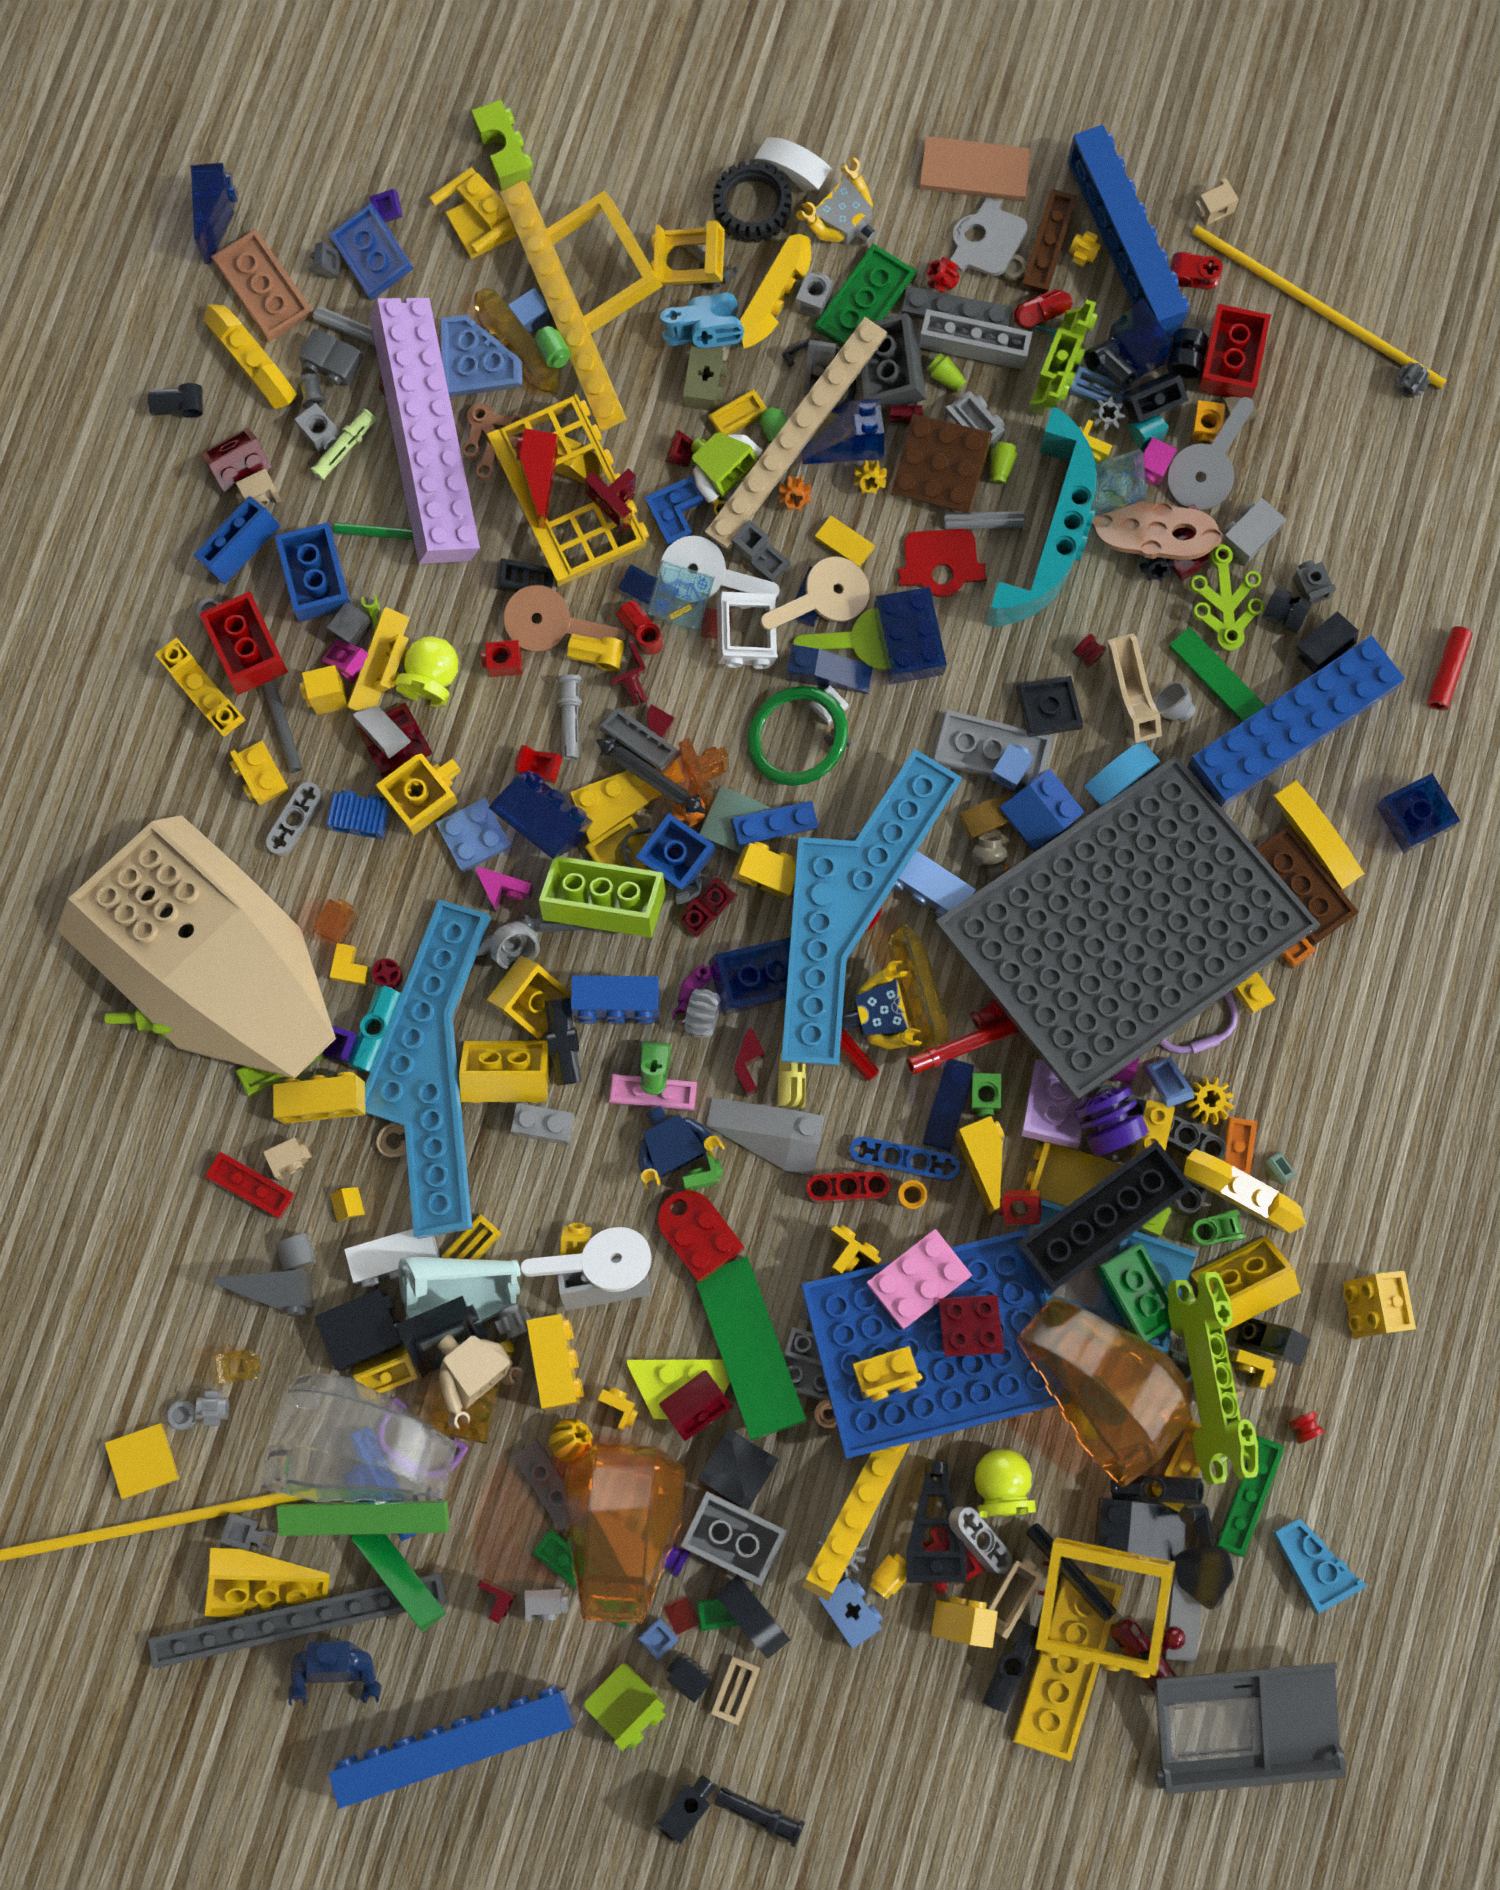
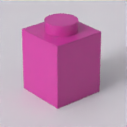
[1134,437,1177,486]

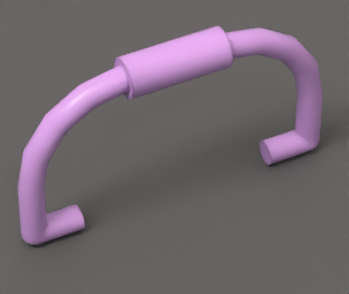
[1159,992,1238,1054]

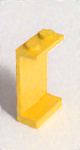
[1025,1141,1123,1207]

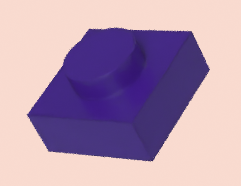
[370,189,403,223]

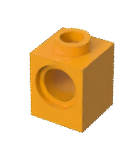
[1190,400,1225,445]

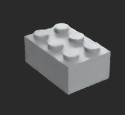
[681,1492,787,1586]

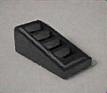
[494,558,554,592]

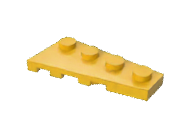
[570,759,684,843]

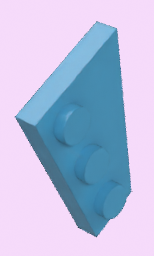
[1272,1519,1367,1614]

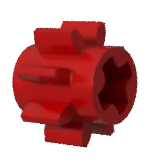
[926,257,959,293]

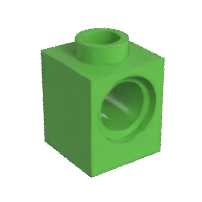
[970,1073,1001,1116]

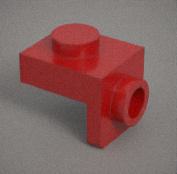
[514,745,563,783]

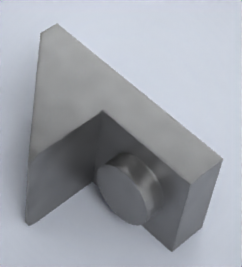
[803,340,836,395]

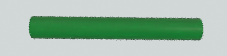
[334,522,414,540]

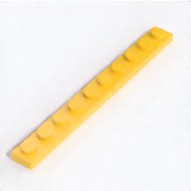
[500,180,627,432]

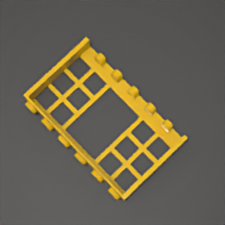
[487,394,649,587]

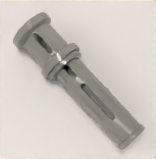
[557,674,582,761]

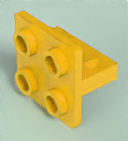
[829,1225,882,1276]

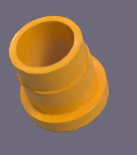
[898,1180,927,1209]

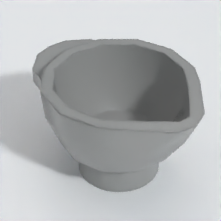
[1153,681,1196,723]

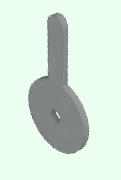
[1168,397,1254,510]

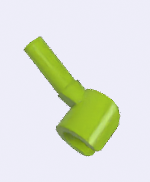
[361,594,380,631]

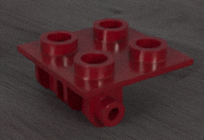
[939,1295,1004,1357]

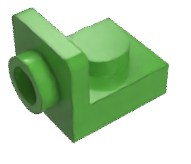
[683,1154,724,1191]

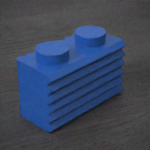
[326,790,390,840]

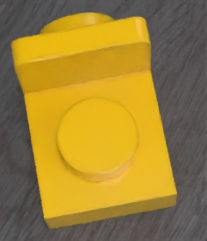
[560,1223,592,1256]

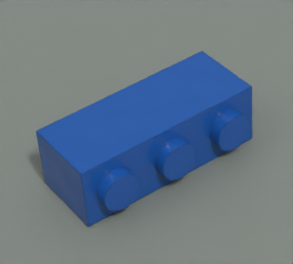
[193,496,280,585]

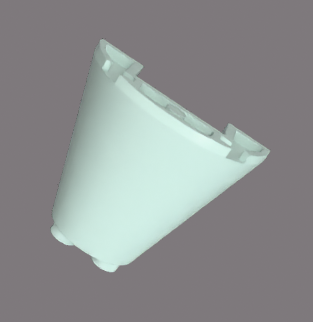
[398,1257,521,1349]

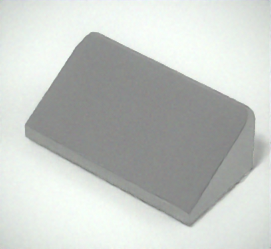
[353,706,411,758]

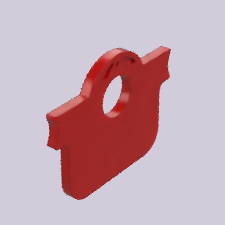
[898,529,987,597]

